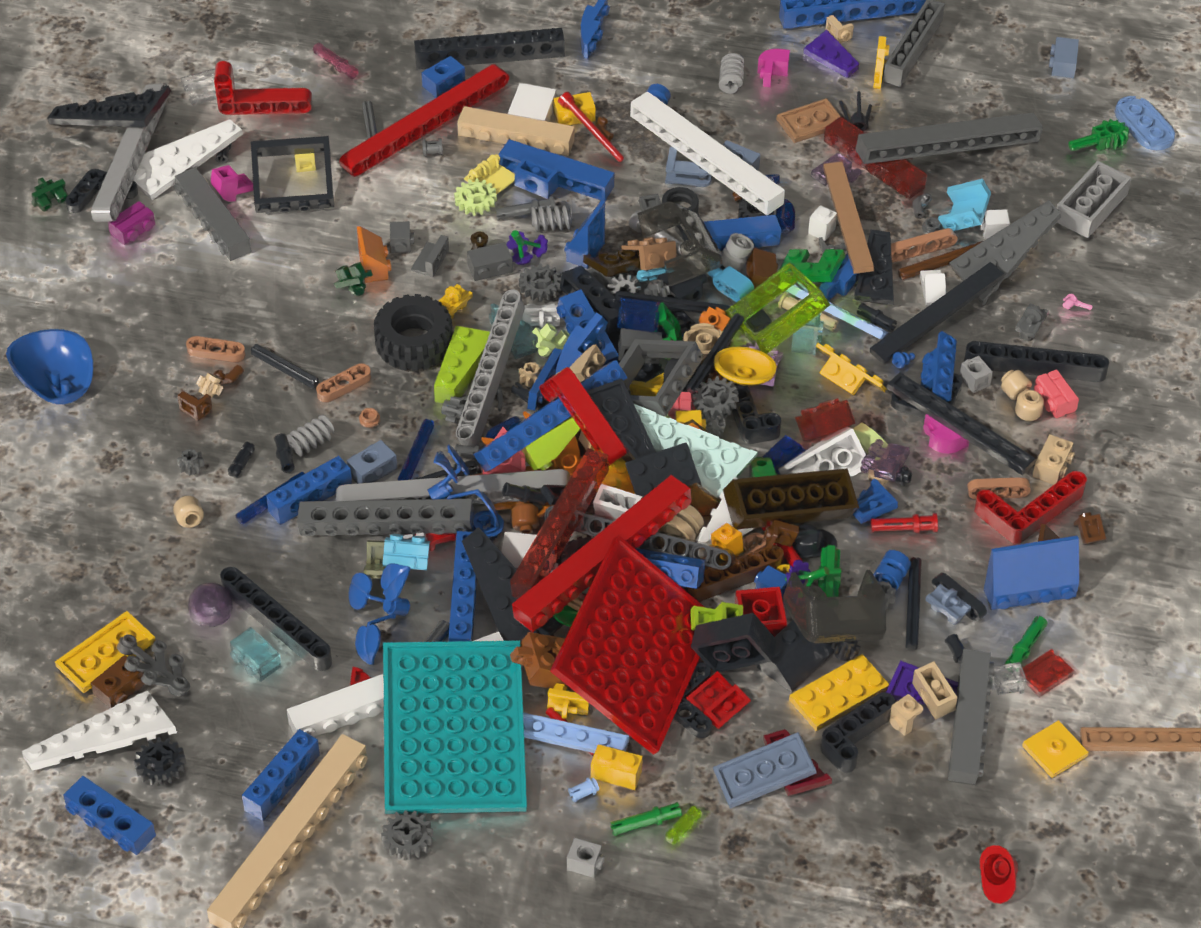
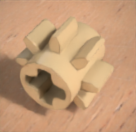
[519,362,543,388]
[196,373,224,398]

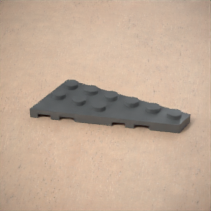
[949,200,1061,306]

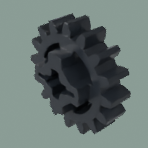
[134,737,186,786]

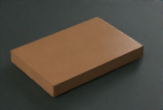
[776,98,845,143]

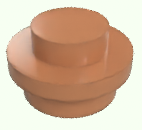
[359,408,380,428]

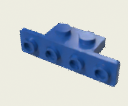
[921,331,957,402]

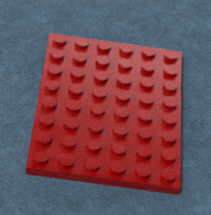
[550,535,706,755]

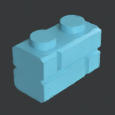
[383,534,430,570]

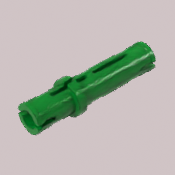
[1005,616,1048,671]
[610,802,682,837]

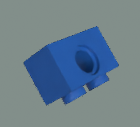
[422,56,466,98]
[514,157,558,199]

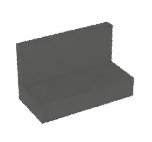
[411,235,449,277]

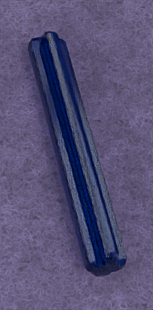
[398,419,434,481]
[235,471,305,525]

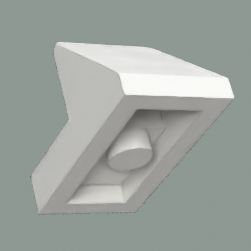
[920,270,946,305]

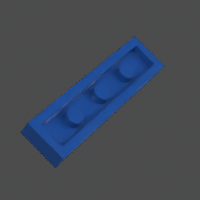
[527,348,562,411]

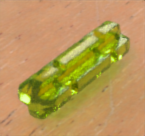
[665,806,701,845]

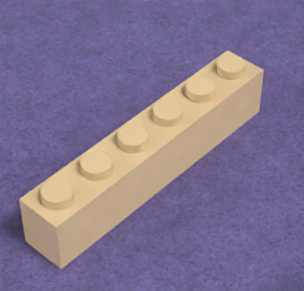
[457,106,575,156]

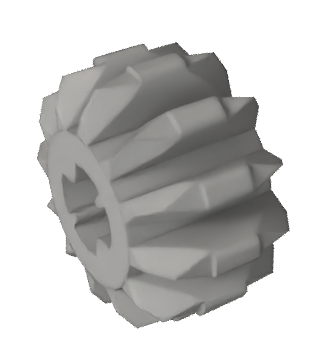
[607,274,641,309]

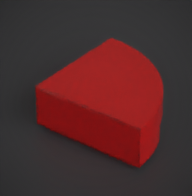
[350,667,371,686]

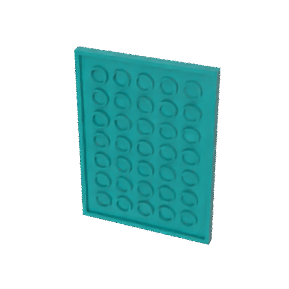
[383,641,527,814]

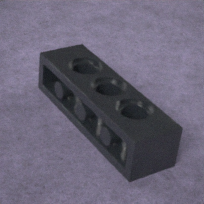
[560,265,630,335]

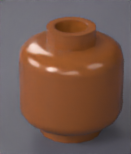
[511,501,540,534]

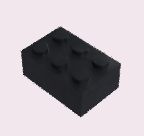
[625,442,702,498]
[691,613,776,673]

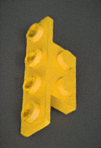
[816,343,887,396]

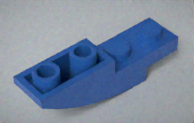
[581,0,610,59]
[819,241,867,301]
[555,312,608,374]

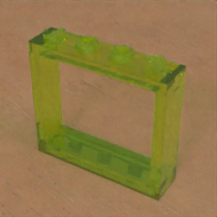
[725,262,830,354]

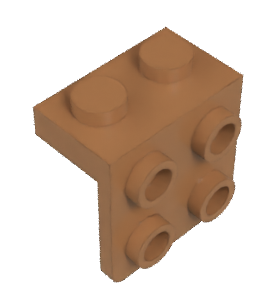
[621,237,678,270]

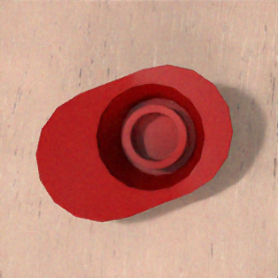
[980,845,1018,904]

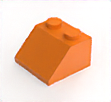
[357,226,391,283]

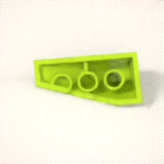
[522,416,580,470]

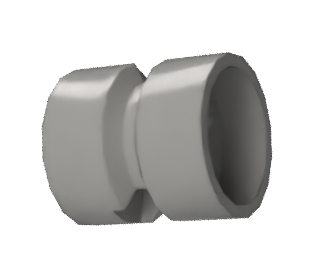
[719,233,754,271]

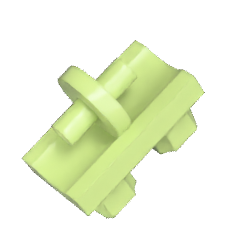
[532,323,570,357]

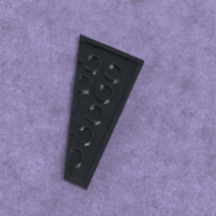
[47,85,172,128]
[462,527,564,642]

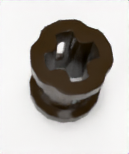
[470,231,488,250]

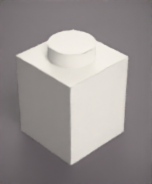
[808,205,837,241]
[979,210,1010,238]

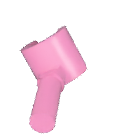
[1063,294,1092,310]

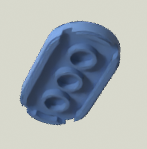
[1115,96,1175,150]

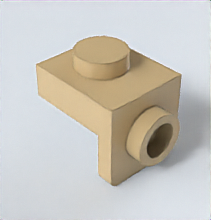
[889,694,923,736]

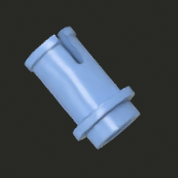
[568,777,600,803]

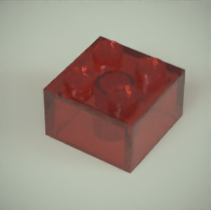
[795,398,856,441]

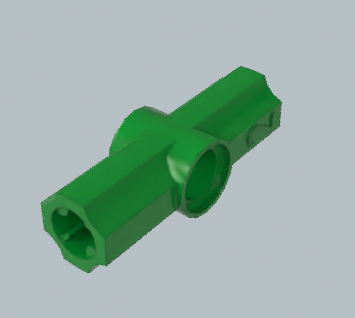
[818,545,841,609]

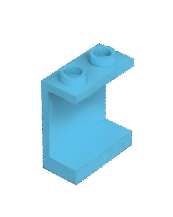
[938,179,991,231]

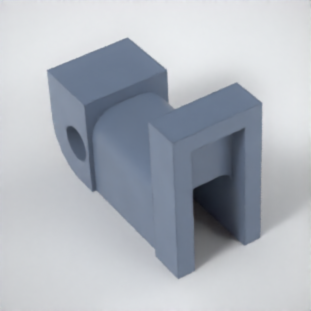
[665,147,712,187]

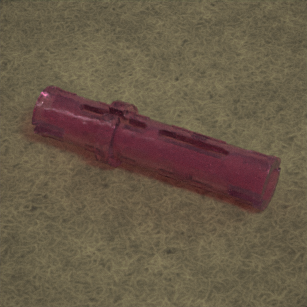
[313,43,358,79]

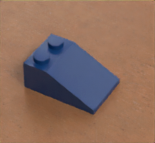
[564,200,605,269]

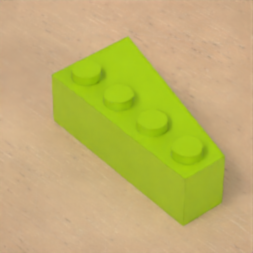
[434,326,490,403]

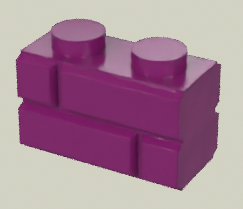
[108,201,155,245]

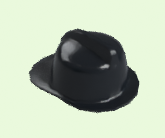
[792,524,837,558]

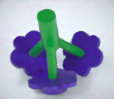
[506,230,548,265]
[785,560,829,606]

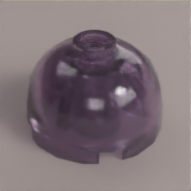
[188,582,233,627]

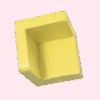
[294,153,316,172]

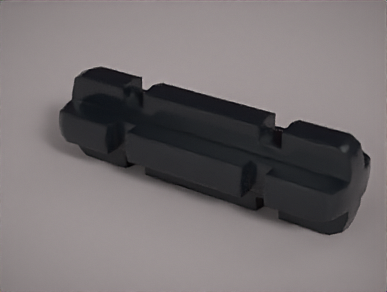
[228,441,255,478]

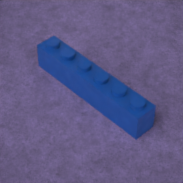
[499,139,615,201]

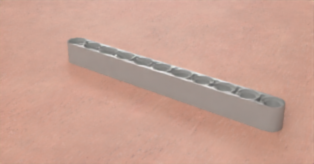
[91,83,168,223]
[336,469,571,504]

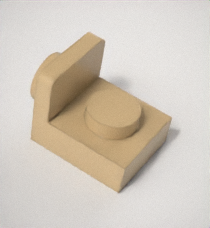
[825,15,854,43]

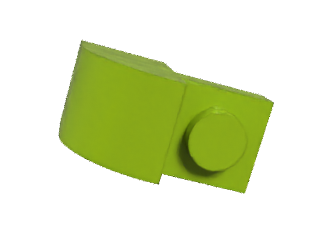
[691,602,743,630]

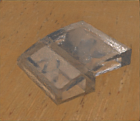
[180,68,217,106]

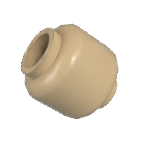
[1001,370,1032,401]
[1015,390,1044,421]
[173,496,204,528]

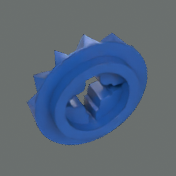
[473,510,504,539]

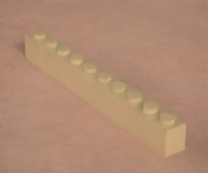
[207,734,368,928]

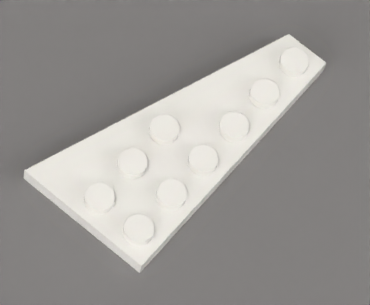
[133,119,243,200]
[21,690,177,771]

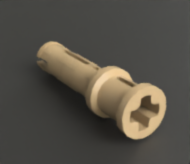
[778,292,838,332]

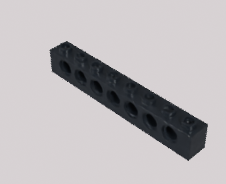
[414,28,565,70]

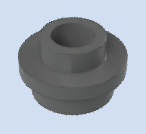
[922,217,942,234]

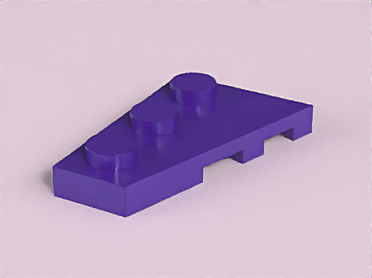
[803,29,859,78]
[886,660,958,705]

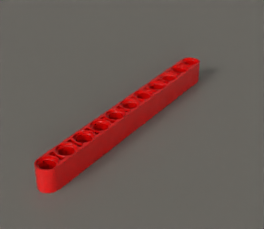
[339,64,510,177]

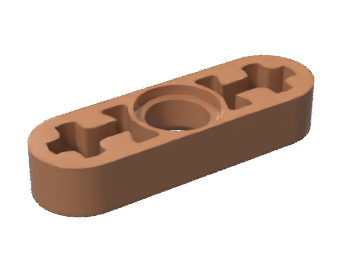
[186,336,245,363]
[316,364,371,402]
[967,478,1031,499]

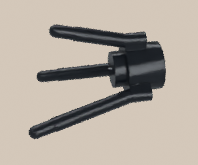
[839,91,872,132]

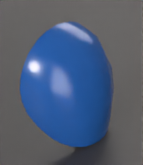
[6,329,93,404]

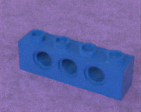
[556,290,619,366]
[266,456,352,525]
[635,548,706,589]
[242,729,320,821]
[63,776,156,855]

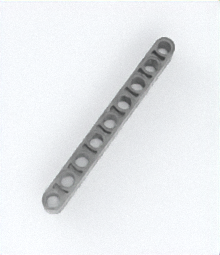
[456,289,525,447]

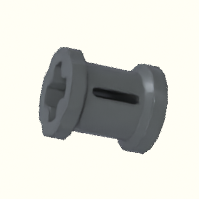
[422,138,443,156]

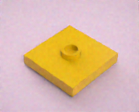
[1022,720,1089,778]

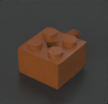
[510,632,567,689]

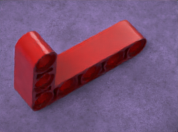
[214,61,312,115]
[539,367,627,466]
[974,471,1087,544]

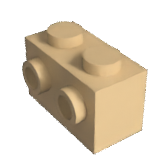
[1032,434,1075,485]

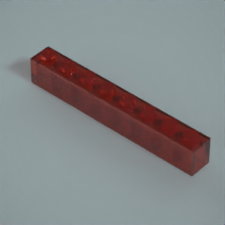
[510,448,609,599]

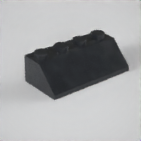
[757,599,847,693]

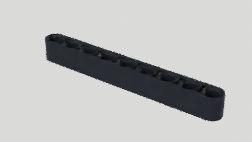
[544,505,736,570]

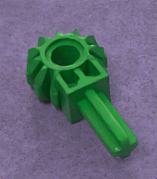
[1068,119,1129,151]

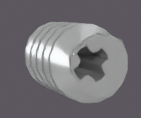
[719,53,744,94]
[531,205,572,232]
[287,415,335,457]

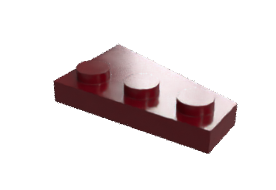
[763,729,832,796]

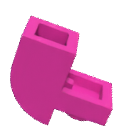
[757,49,790,87]
[211,165,253,202]
[923,414,969,454]

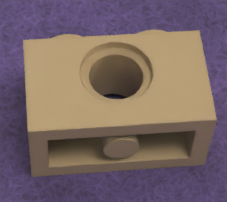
[912,662,957,720]

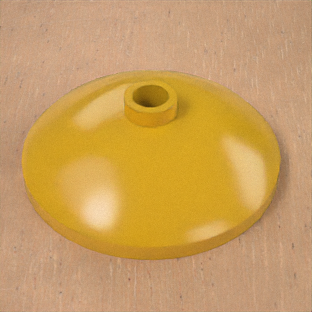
[714,347,777,386]

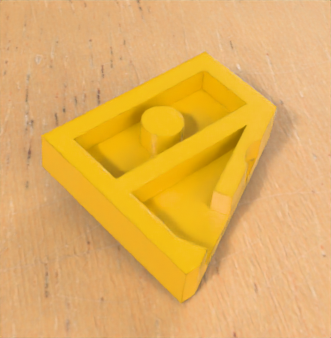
[873,36,889,89]

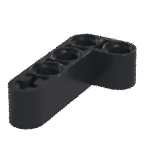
[728,380,781,444]
[820,692,895,773]

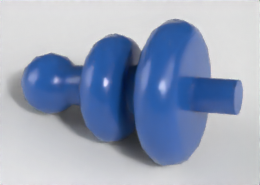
[892,352,916,369]

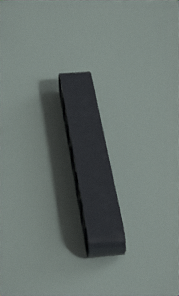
[964,341,1109,382]
[220,567,332,671]

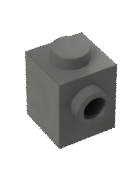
[390,221,415,253]

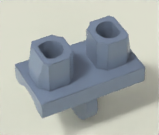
[925,584,971,625]

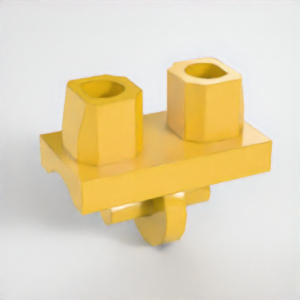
[438,284,473,319]
[547,683,589,719]

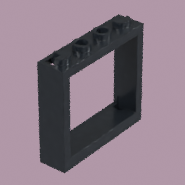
[251,136,334,214]

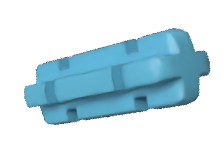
[636,266,674,282]

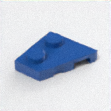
[852,479,898,524]

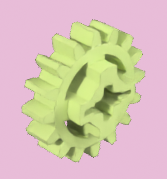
[454,178,497,216]

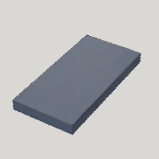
[713,732,817,809]

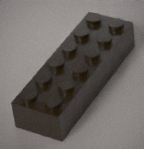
[723,468,859,530]

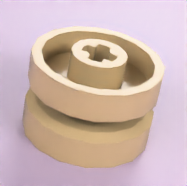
[656,505,704,554]

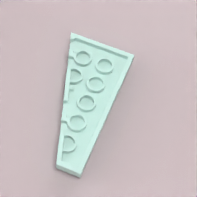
[634,404,758,502]

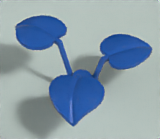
[427,444,498,527]
[349,563,411,665]

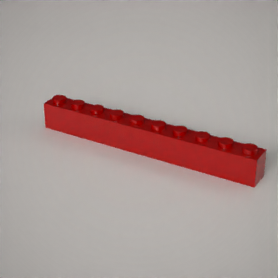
[512,475,691,632]

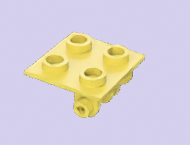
[464,154,515,194]

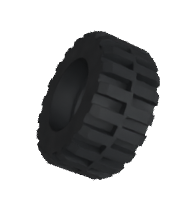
[374,294,453,371]

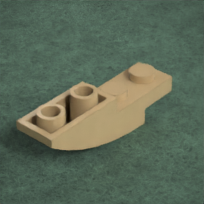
[555,345,606,399]

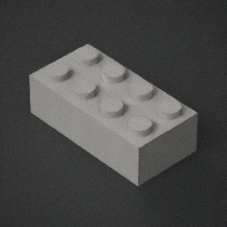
[1057,161,1132,238]

